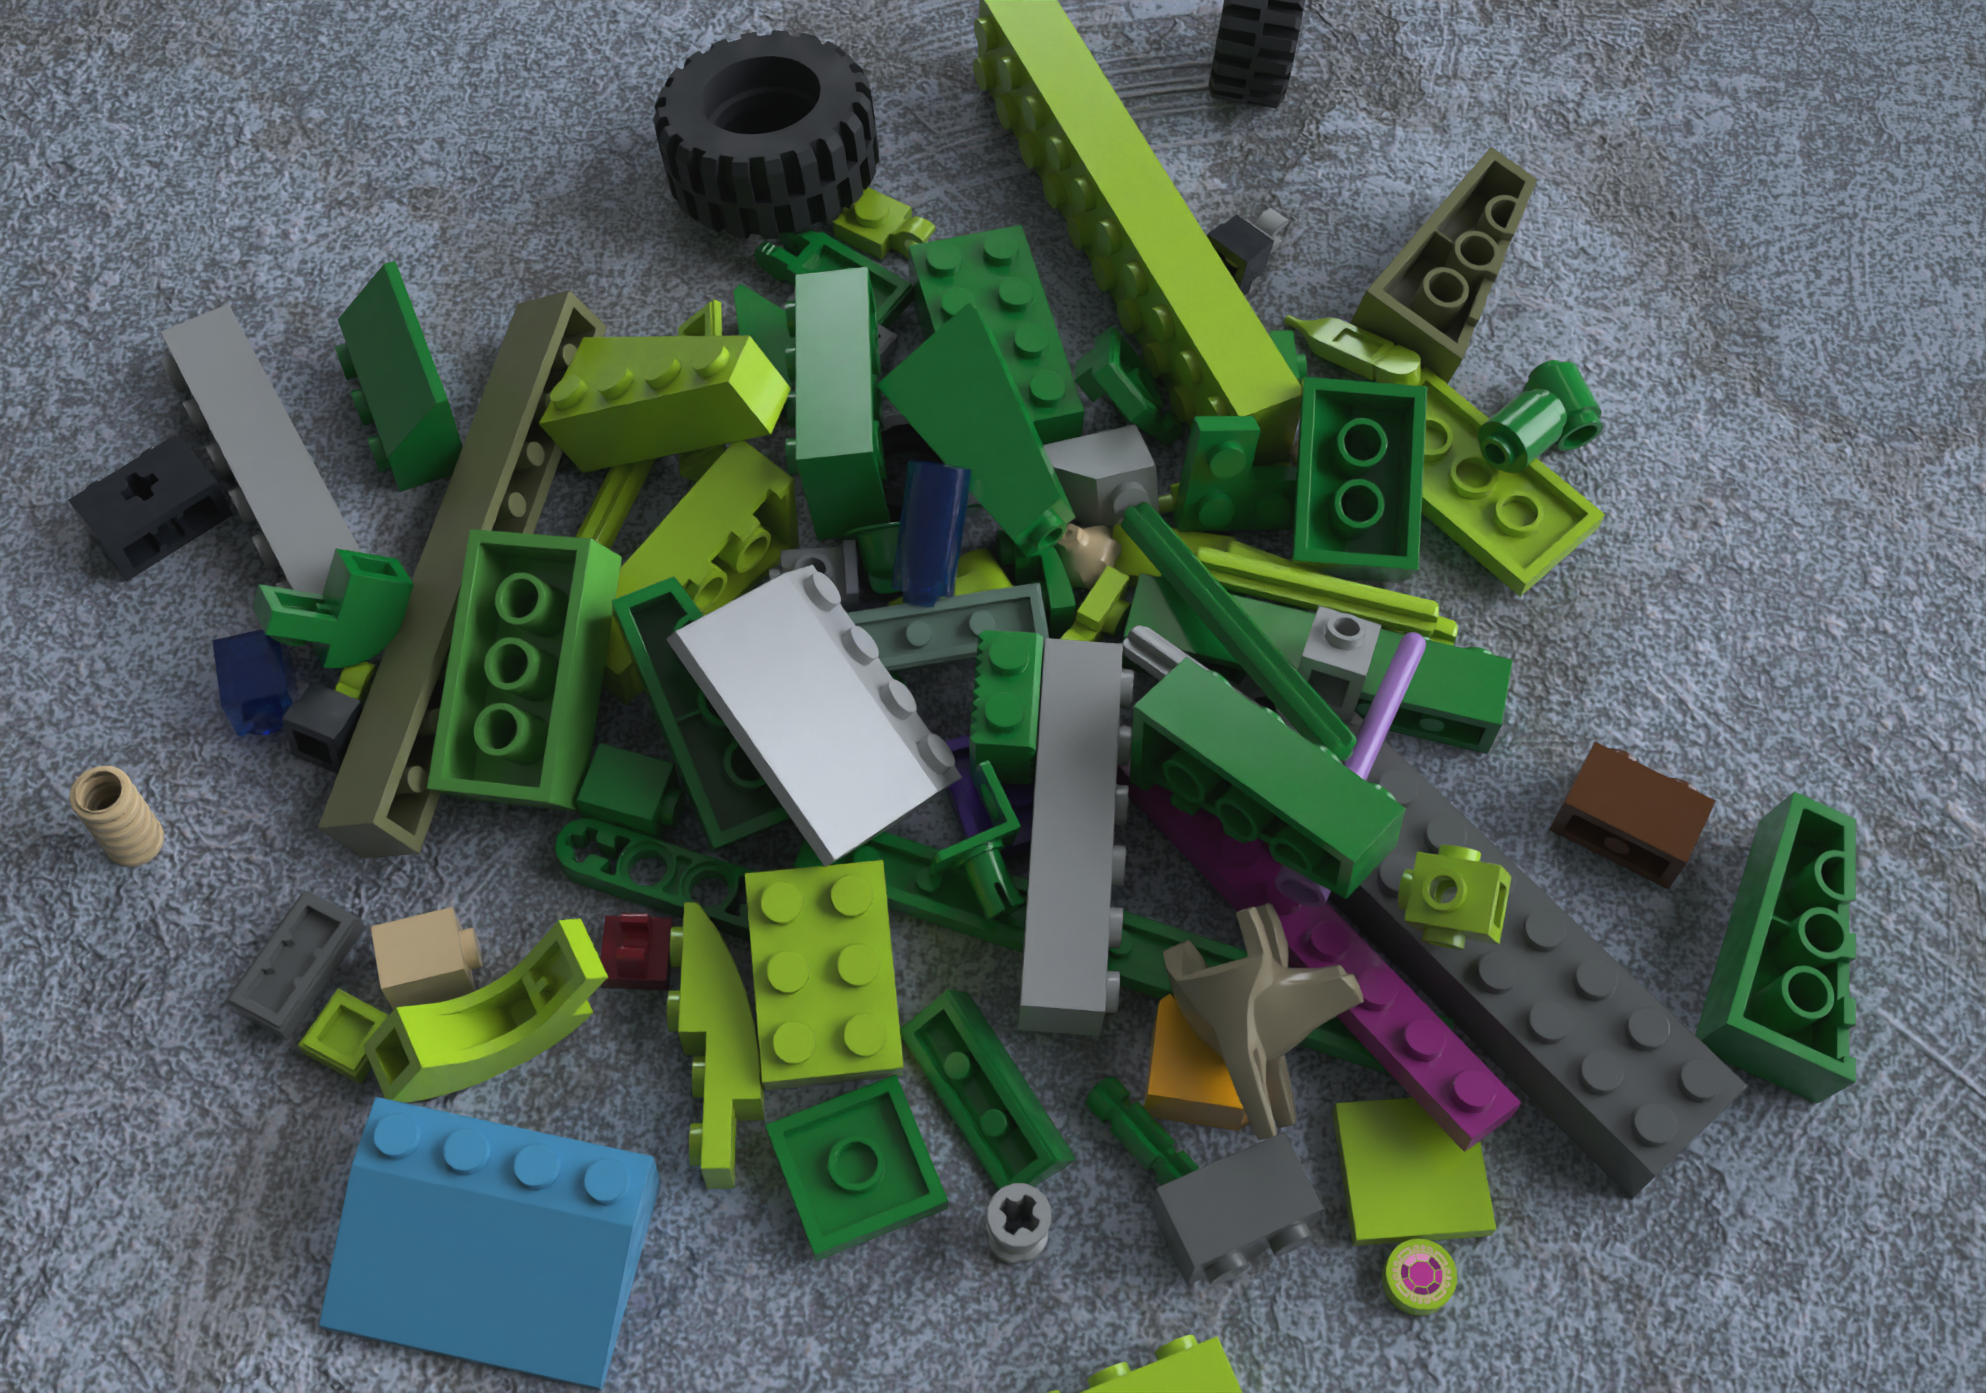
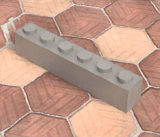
[160,304,362,594]
[1018,638,1134,1036]

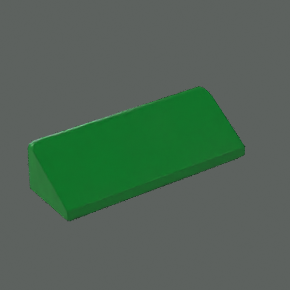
[900,990,1076,1191]

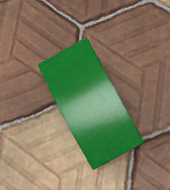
[996,530,1076,639]

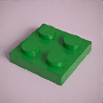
[765,1074,948,1262]

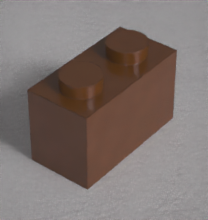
[1549,742,1716,889]

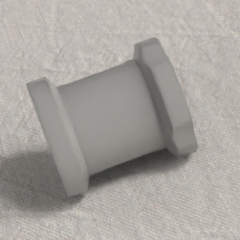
[986,1183,1051,1265]

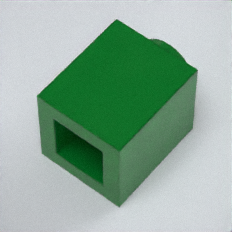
[576,743,686,840]

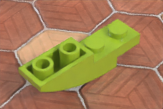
[667,902,765,1189]

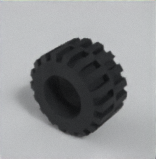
[1208,0,1305,109]

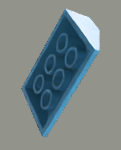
[319,1097,661,1391]

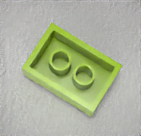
[745,860,904,1090]

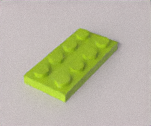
[1417,366,1605,597]

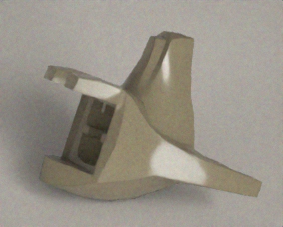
[1163,903,1364,1140]

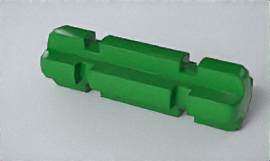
[1086,1076,1199,1186]

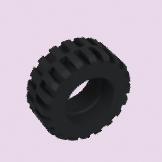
[653,30,879,239]

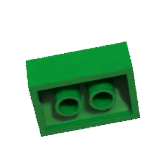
[334,261,463,492]
[1292,376,1427,583]

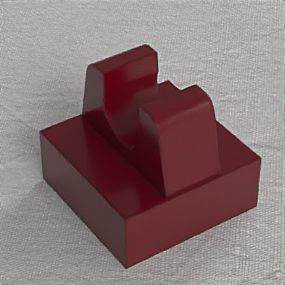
[600,912,675,991]

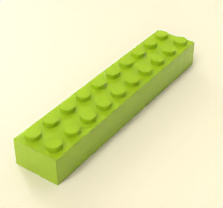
[972,0,1301,466]

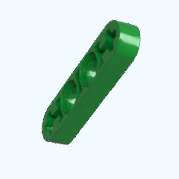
[555,818,755,941]

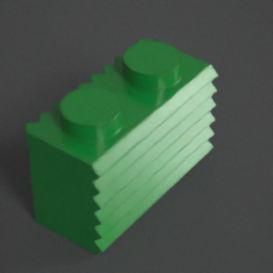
[969,630,1043,785]

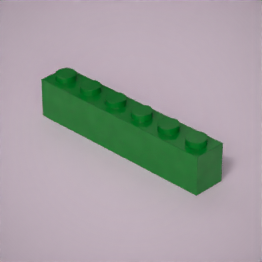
[1122,573,1513,754]

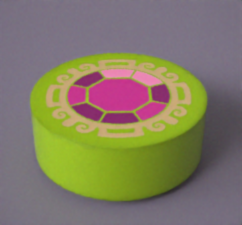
[1382,1239,1457,1316]

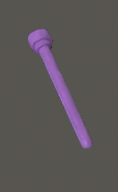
[1275,632,1426,907]

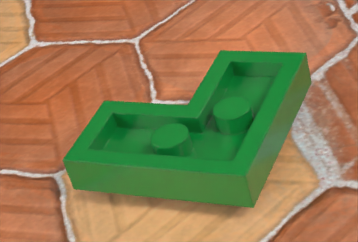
[1173,416,1297,532]

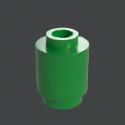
[1522,360,1603,451]
[1478,389,1567,474]

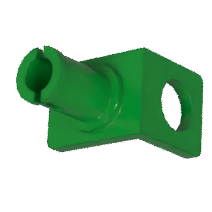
[929,760,1026,923]

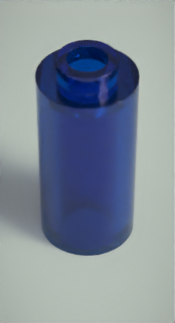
[891,460,972,607]

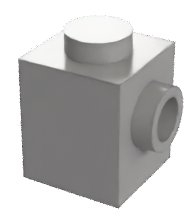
[1297,606,1382,722]

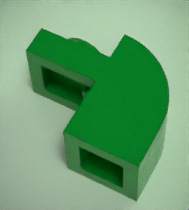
[252,548,414,668]

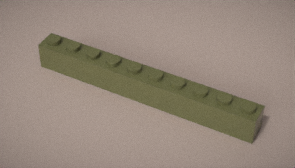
[317,290,607,859]

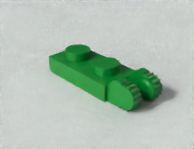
[753,230,914,329]

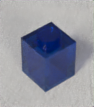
[212,629,299,736]

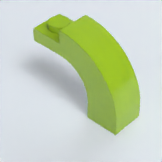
[363,918,608,1103]

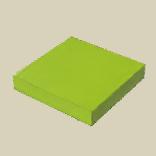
[1332,1098,1497,1246]

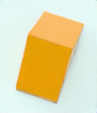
[1143,994,1249,1131]

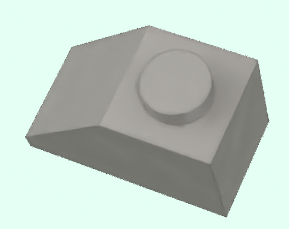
[1043,424,1159,526]

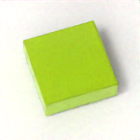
[298,988,389,1084]

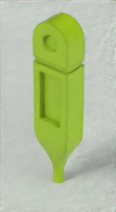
[1284,315,1421,386]

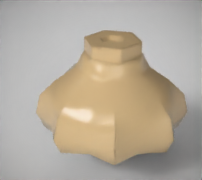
[1056,523,1122,590]

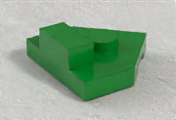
[1074,326,1183,446]

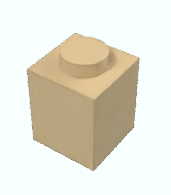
[370,907,483,1010]

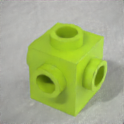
[1398,845,1512,950]

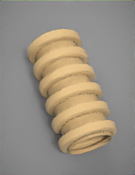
[69,766,165,867]

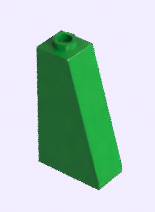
[876,302,1075,558]

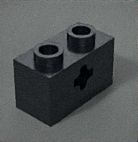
[68,434,233,582]

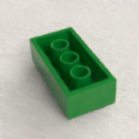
[909,224,1085,445]

